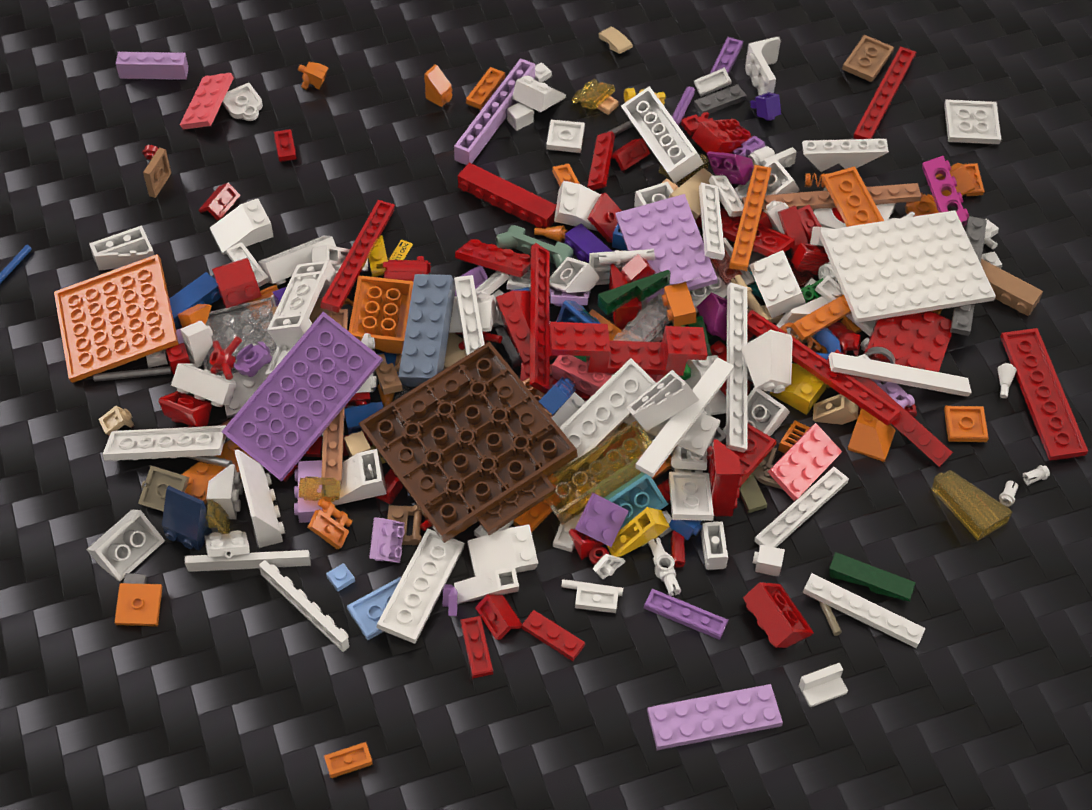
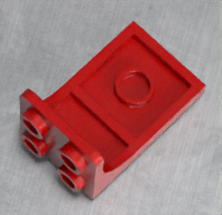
[707,423,776,484]

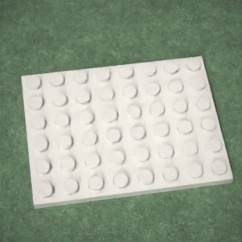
[819,211,996,323]

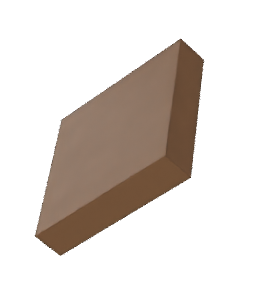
[143,148,171,198]

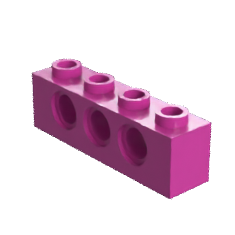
[922,156,969,226]

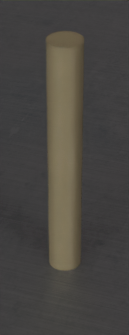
[818,600,842,636]

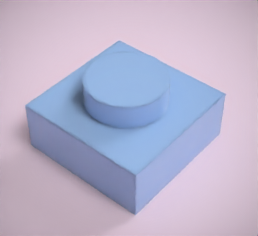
[326,563,355,592]

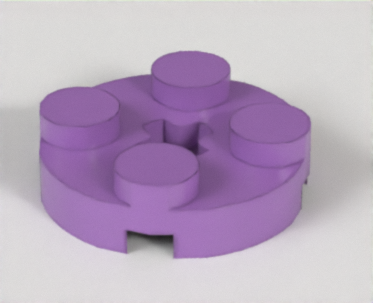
[234,342,272,377]

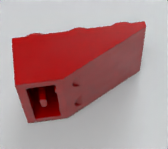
[692,119,752,154]

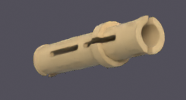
[731,274,770,321]

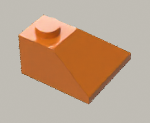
[847,408,896,462]

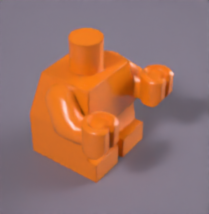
[298,62,328,90]

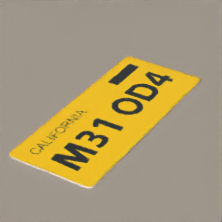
[389,240,413,260]

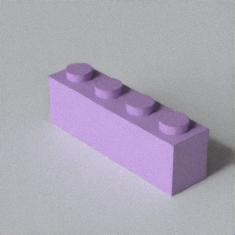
[116,52,188,79]

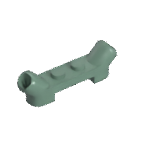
[496,225,574,268]

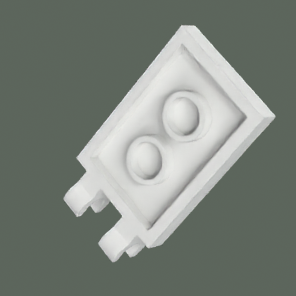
[669,468,714,521]

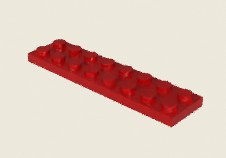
[1000,328,1088,461]

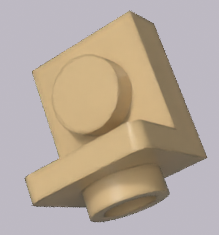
[99,406,134,436]

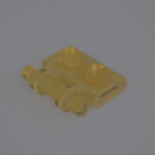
[572,79,615,110]

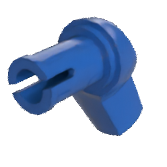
[814,328,841,354]

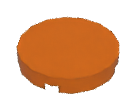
[905,193,939,217]

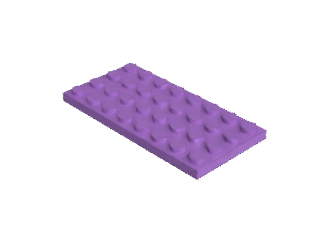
[221,312,383,481]

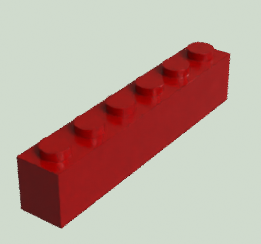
[458,162,556,229]

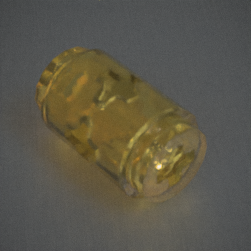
[299,476,341,502]

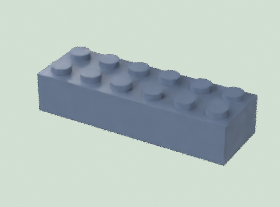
[398,274,456,387]

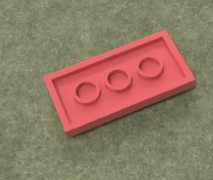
[180,73,234,130]
[768,423,842,501]

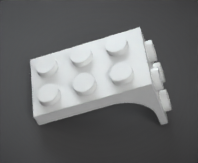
[745,37,781,95]

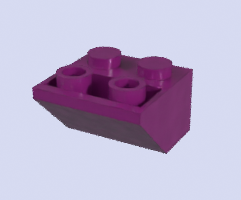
[707,152,754,185]
[696,292,727,341]

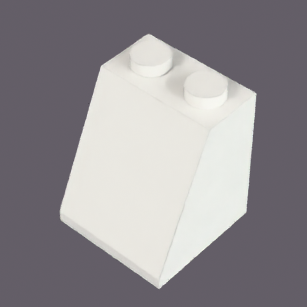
[741,330,793,393]

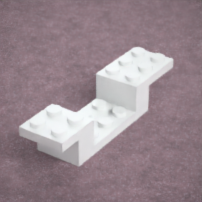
[265,260,342,377]

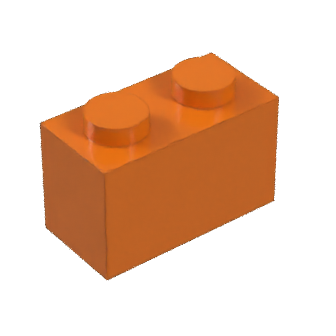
[661,282,696,326]

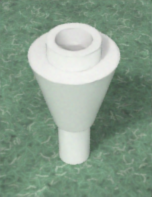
[997,363,1017,398]

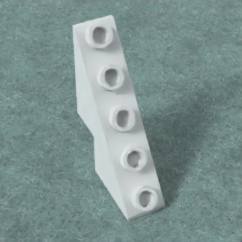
[802,139,889,172]

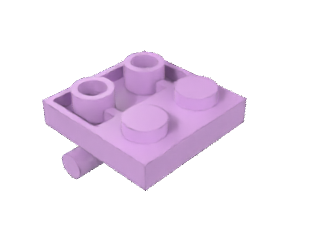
[369,517,405,563]

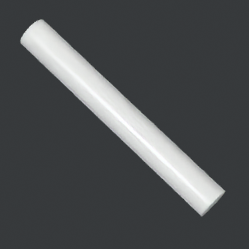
[561,579,623,596]

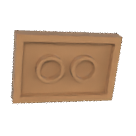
[842,35,894,82]

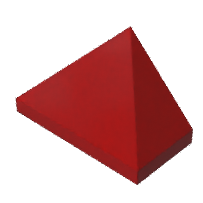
[569,529,604,560]

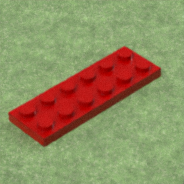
[695,207,795,257]

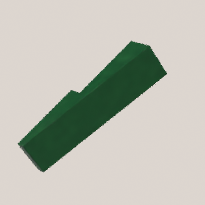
[597,270,671,315]
[829,552,915,602]

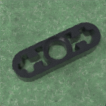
[491,325,522,371]

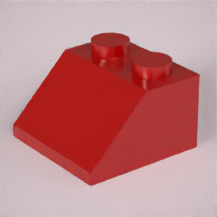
[212,258,262,308]
[158,391,212,427]

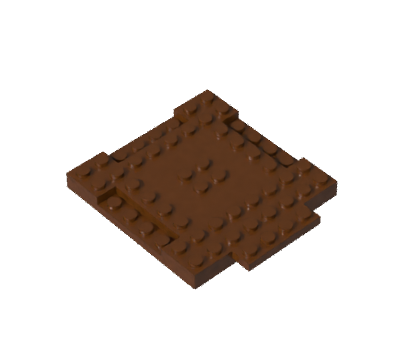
[359,342,578,543]

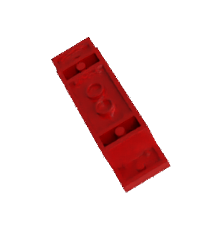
[549,322,707,376]

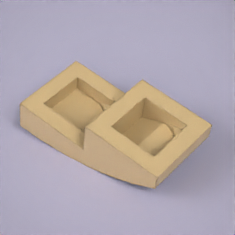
[599,27,633,54]

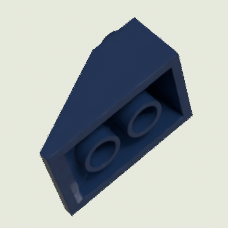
[162,485,212,551]

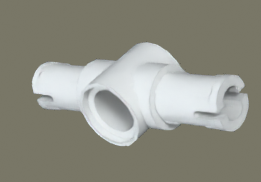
[648,538,681,596]

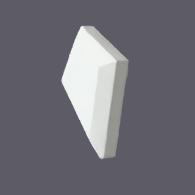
[593,554,625,579]

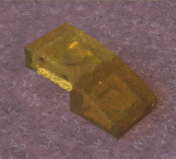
[206,500,230,534]

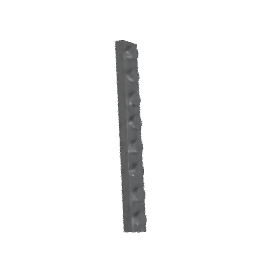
[950,216,987,336]

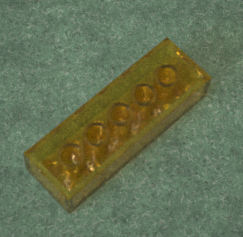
[545,420,652,525]

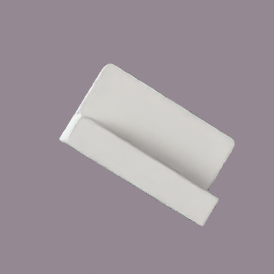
[799,663,848,707]

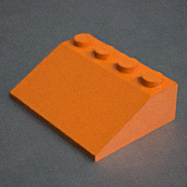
[348,275,414,354]

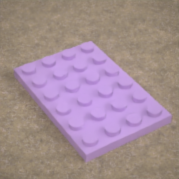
[615,194,718,303]

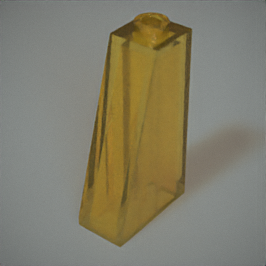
[932,470,1012,540]

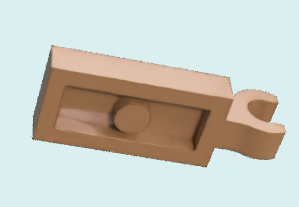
[375,354,403,395]

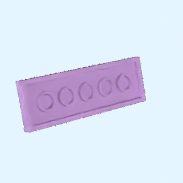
[647,684,783,750]

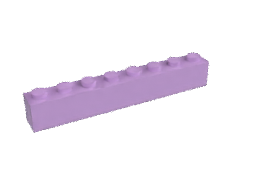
[454,58,535,165]

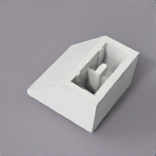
[206,464,243,519]

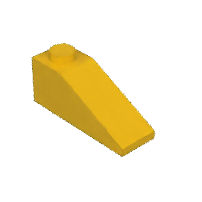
[607,507,670,557]

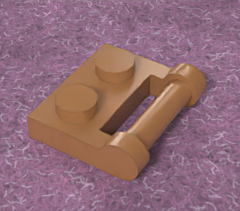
[387,505,423,545]

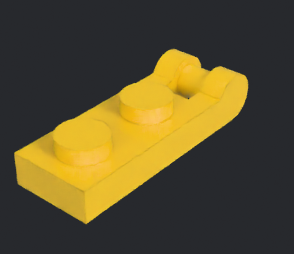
[368,235,388,278]

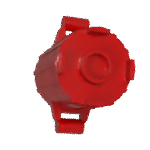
[383,256,431,281]

